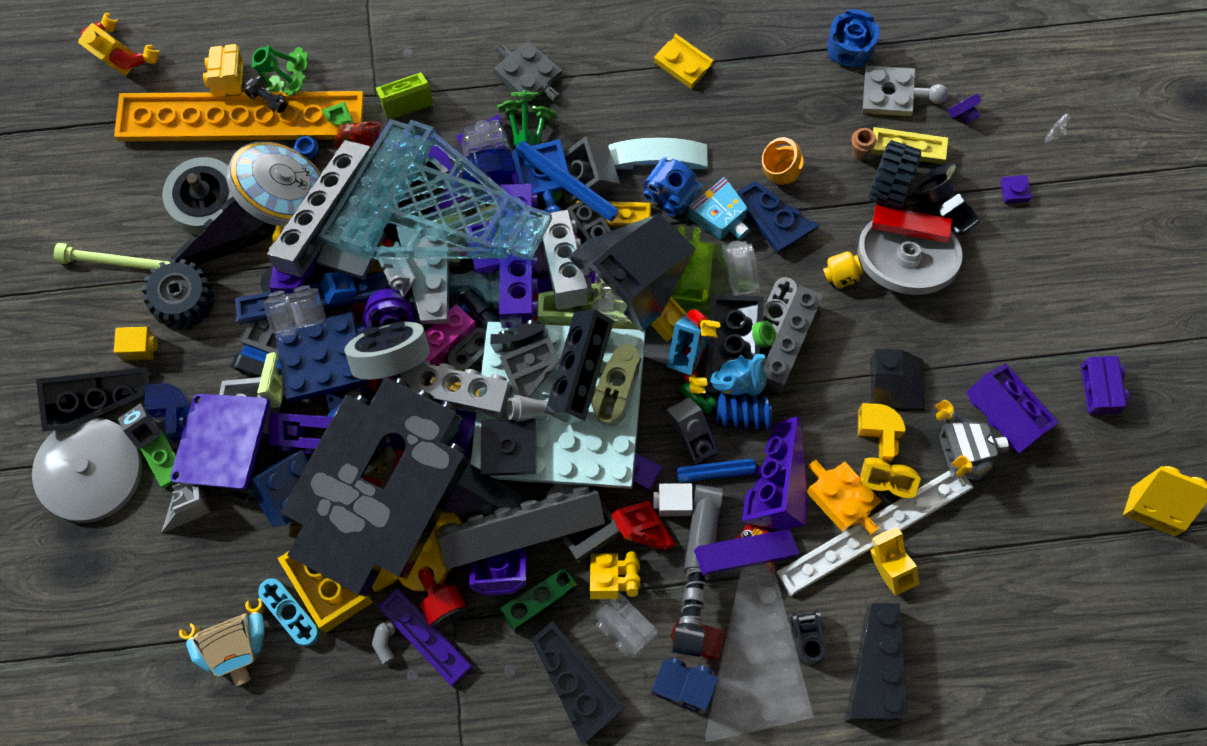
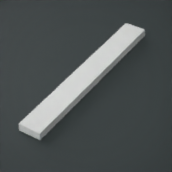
[776,471,973,597]

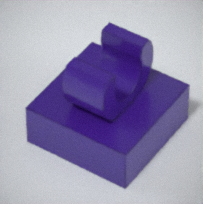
[948,93,982,125]

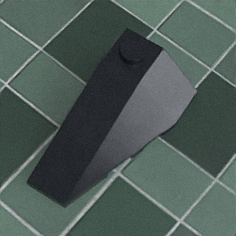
[36,367,151,432]

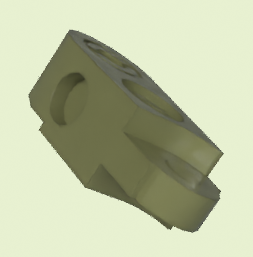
[592,344,641,426]

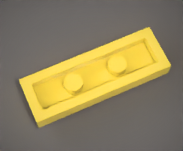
[870,127,948,164]

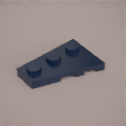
[736,181,819,254]

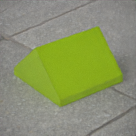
[376,72,434,121]

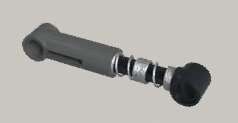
[672,484,723,657]

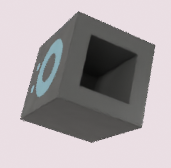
[118,403,161,450]

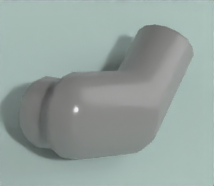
[372,621,395,665]

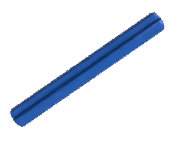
[515,141,619,221]

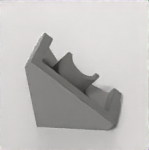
[161,483,212,533]

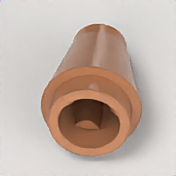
[852,128,877,160]

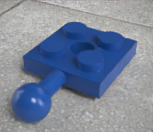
[512,139,568,214]

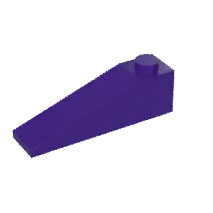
[742,417,808,530]

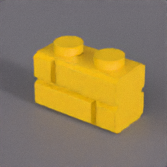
[203,44,244,97]

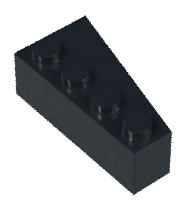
[845,603,908,721]

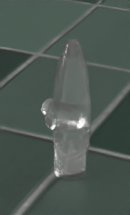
[1044,113,1071,144]

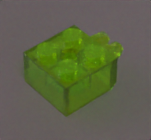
[671,226,714,302]

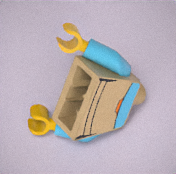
[179,598,265,686]

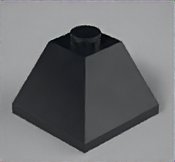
[870,349,925,411]

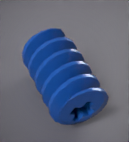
[716,393,772,430]

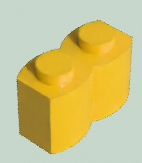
[860,457,921,498]

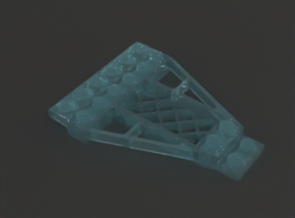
[318,119,552,261]

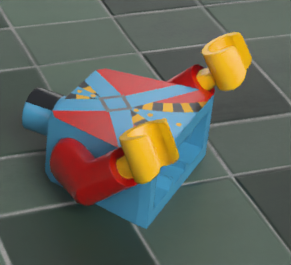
[667,310,720,394]

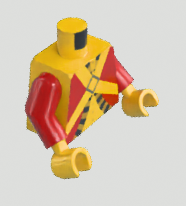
[78,13,159,76]

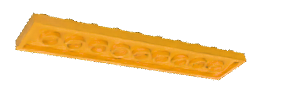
[114,91,364,141]

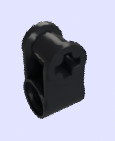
[790,609,826,666]

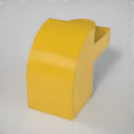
[858,403,905,463]
[870,527,920,596]

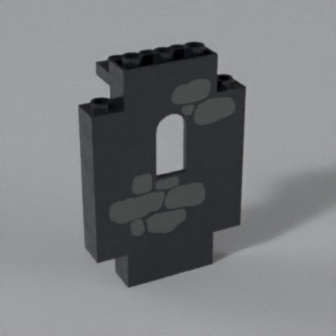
[280,377,471,597]

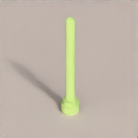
[54,243,170,270]

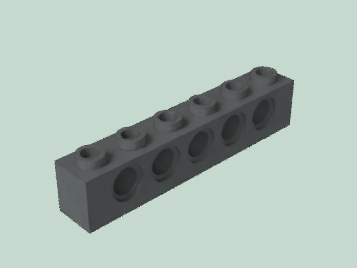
[267,140,378,278]

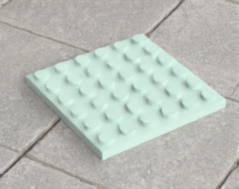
[470,322,646,489]

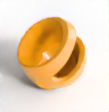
[762,137,804,185]

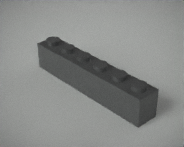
[434,485,605,570]

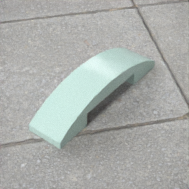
[609,138,708,169]

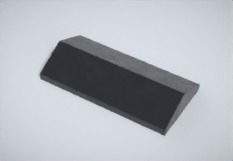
[704,295,764,398]

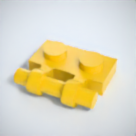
[590,551,641,599]

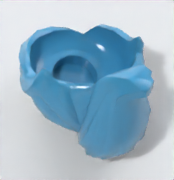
[710,354,767,396]

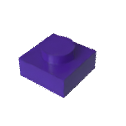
[1000,175,1032,204]

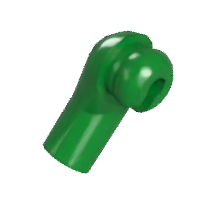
[680,382,718,413]

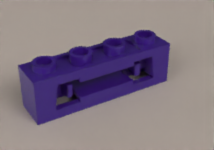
[268,413,380,454]

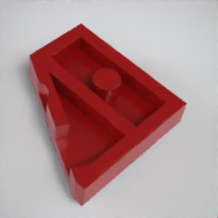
[611,501,676,551]

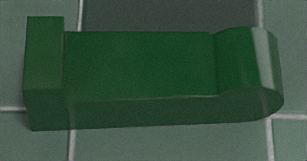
[500,568,579,633]

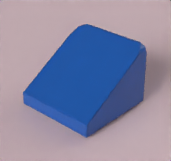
[320,272,357,304]

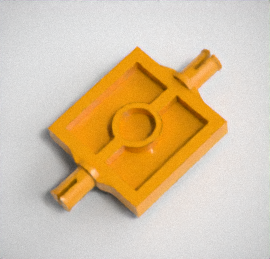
[806,459,881,535]

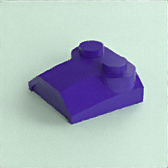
[469,547,528,596]

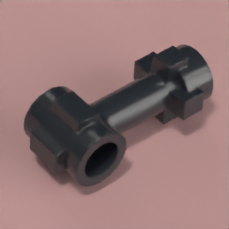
[243,76,288,113]

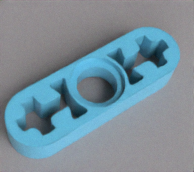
[258,579,320,646]

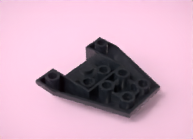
[568,213,696,332]

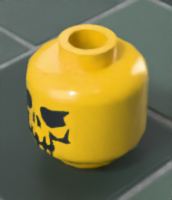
[824,251,863,289]

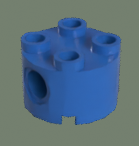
[827,9,880,68]
[643,157,702,217]

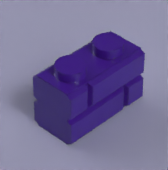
[1081,356,1130,415]

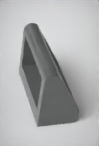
[559,500,622,564]

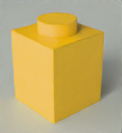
[114,327,158,361]

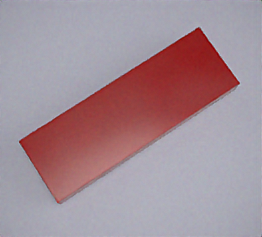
[871,205,952,243]

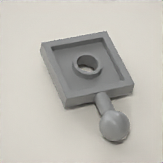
[862,66,948,116]

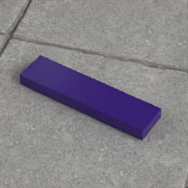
[694,529,800,576]
[377,588,473,687]

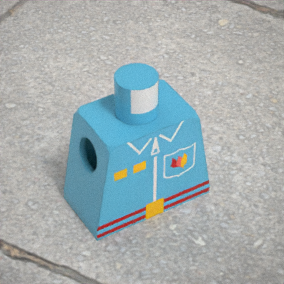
[688,177,750,240]

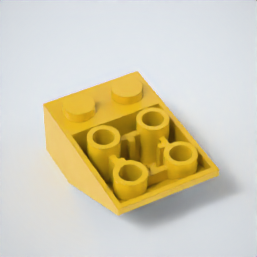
[1123,466,1207,537]

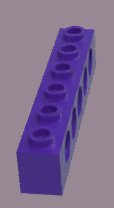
[499,184,538,328]

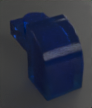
[461,148,516,195]
[144,383,191,441]

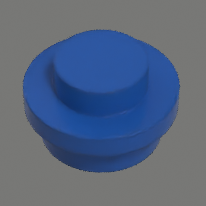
[294,136,319,160]

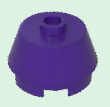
[362,289,415,329]

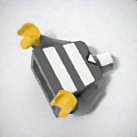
[935,400,1009,481]

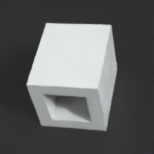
[653,484,692,517]

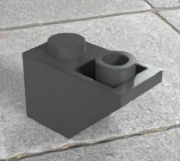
[666,398,718,464]

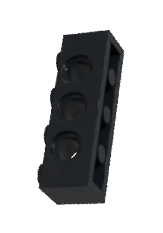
[545,309,614,422]

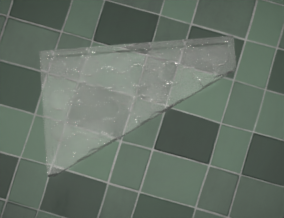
[704,562,814,743]

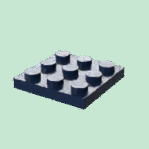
[275,312,367,403]

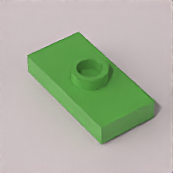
[141,430,179,489]

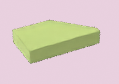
[258,352,284,408]

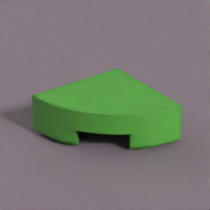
[322,102,354,128]

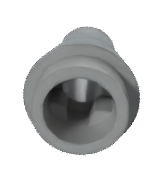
[506,395,548,422]

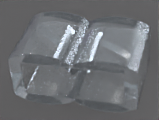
[263,285,326,333]

